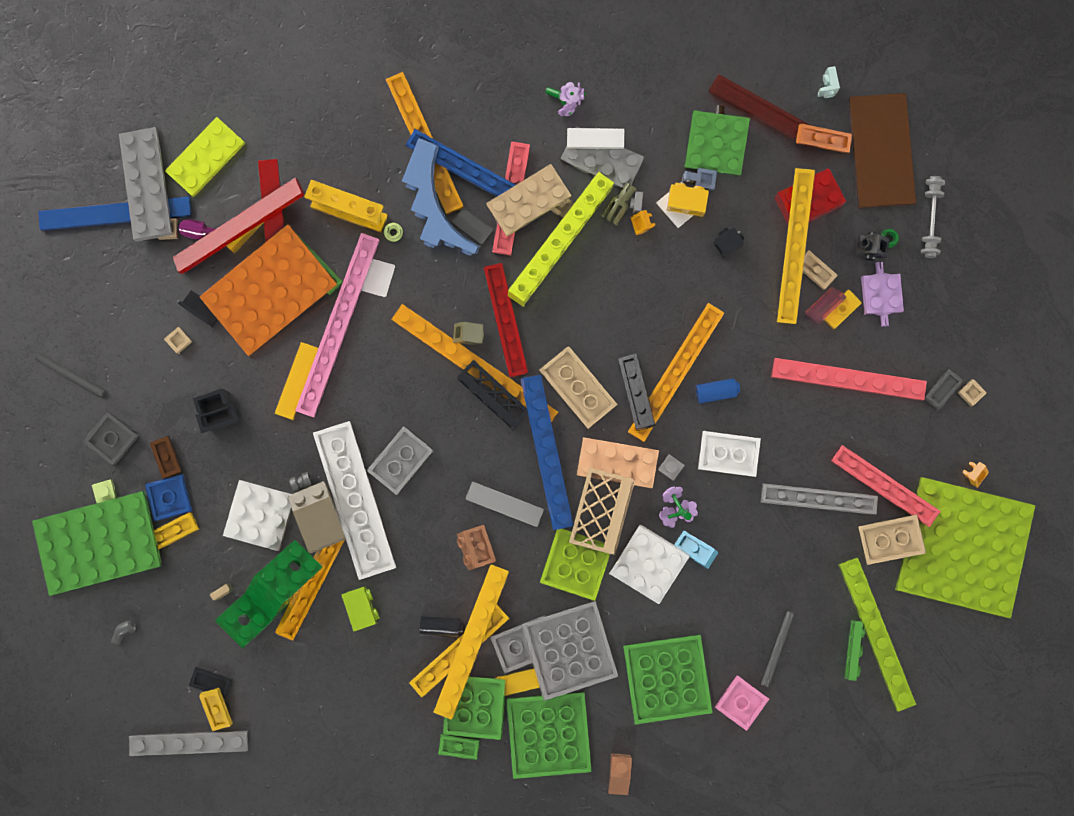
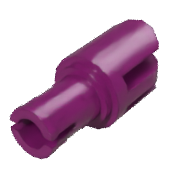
[179,219,215,240]

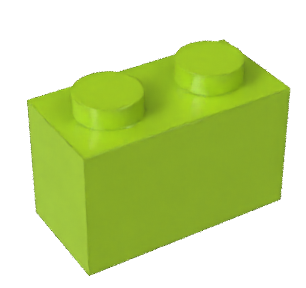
[341,586,379,631]

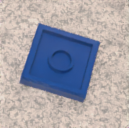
[145,474,193,522]

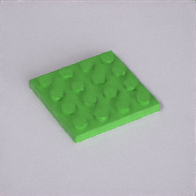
[623,634,713,724]
[507,692,592,779]

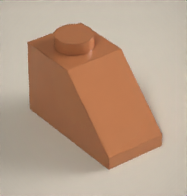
[608,753,632,795]

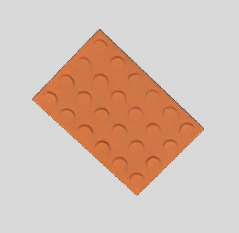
[200,224,338,356]

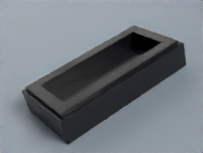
[189,667,233,698]

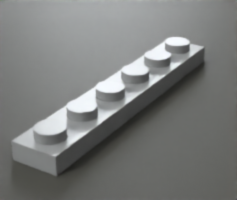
[129,731,248,756]

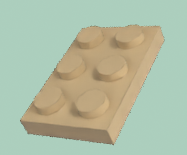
[858,515,926,565]

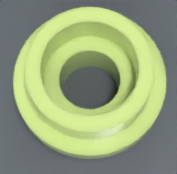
[384,223,403,242]

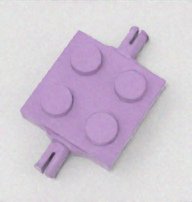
[861,262,904,327]

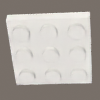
[223,480,292,551]
[609,525,690,604]

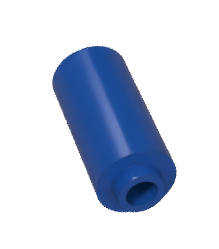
[696,378,740,404]

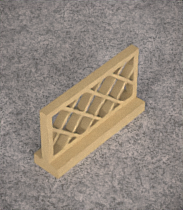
[569,468,635,555]

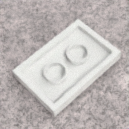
[698,431,761,477]

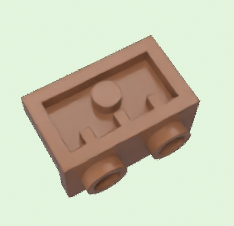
[457,525,496,570]

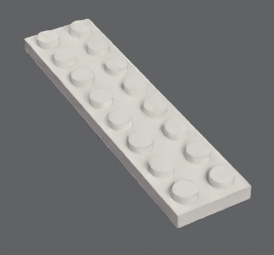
[313,421,397,580]

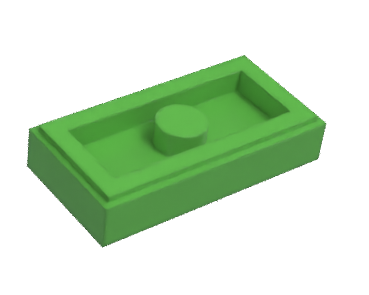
[438,734,480,760]

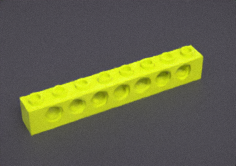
[508,172,614,307]

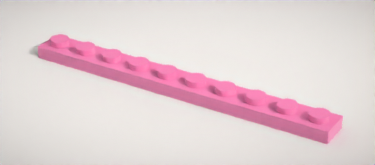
[295,233,380,418]

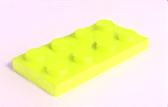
[165,117,245,197]

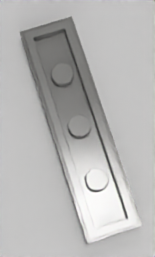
[466,481,544,527]

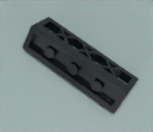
[457,360,528,431]

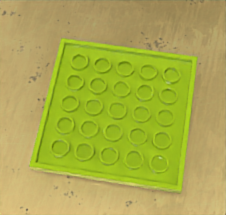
[895,477,1035,619]

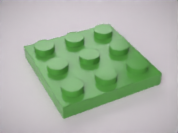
[685,110,750,175]
[443,675,506,740]

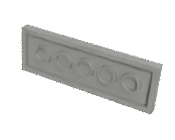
[119,127,173,242]

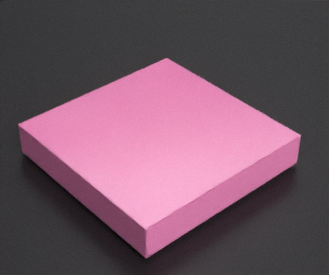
[714,676,769,731]

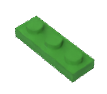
[845,620,865,681]

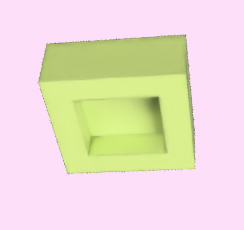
[92,479,117,503]

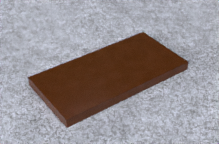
[848,93,916,209]

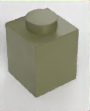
[453,322,484,345]

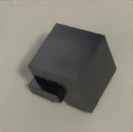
[193,388,240,434]

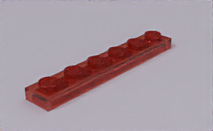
[709,74,812,147]

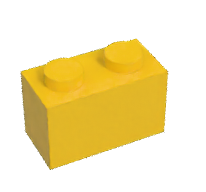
[666,183,709,217]

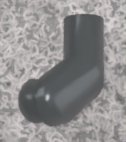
[111,621,137,645]

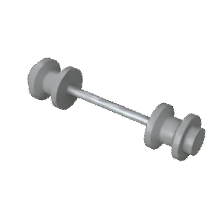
[921,176,945,258]

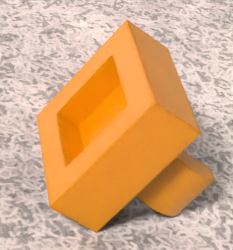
[630,210,655,235]
[963,462,989,488]

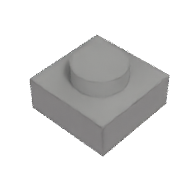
[630,191,643,215]
[658,454,685,481]

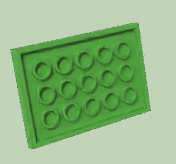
[32,491,162,596]

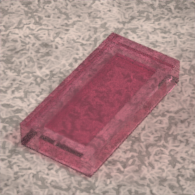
[805,287,846,324]

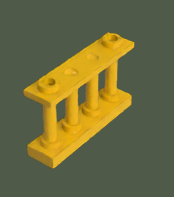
[304,180,388,233]

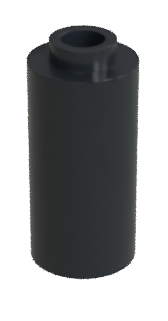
[419,616,464,638]

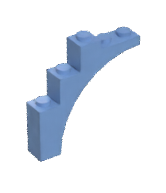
[402,138,480,256]

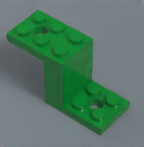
[215,540,322,649]

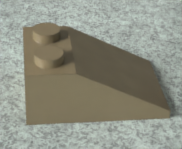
[288,481,346,554]

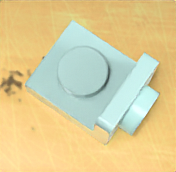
[818,66,840,98]

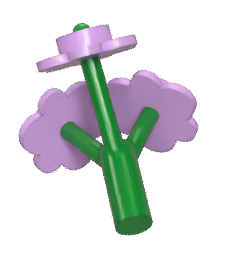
[545,82,586,117]
[659,487,698,528]

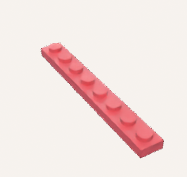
[771,358,927,401]

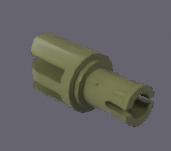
[601,182,636,226]

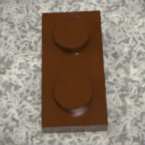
[150,436,182,479]

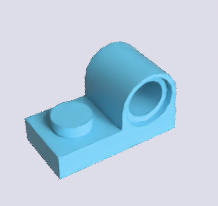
[675,531,718,569]

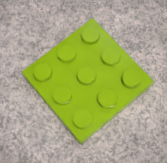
[540,529,610,601]

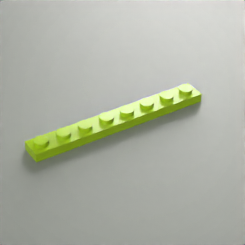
[838,558,916,712]

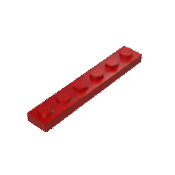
[484,263,528,378]

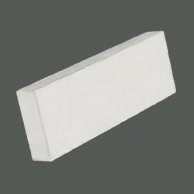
[567,128,624,149]

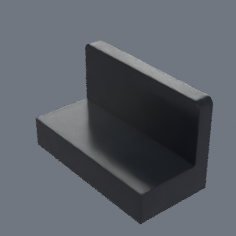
[177,290,218,327]

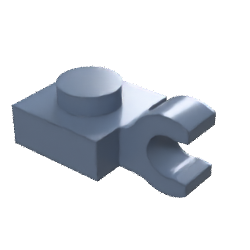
[682,168,717,191]

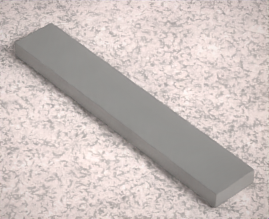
[760,483,878,515]

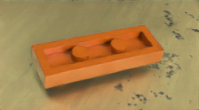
[796,124,852,153]

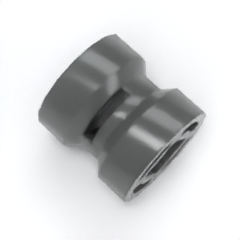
[289,472,314,493]

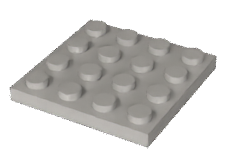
[521,601,618,700]

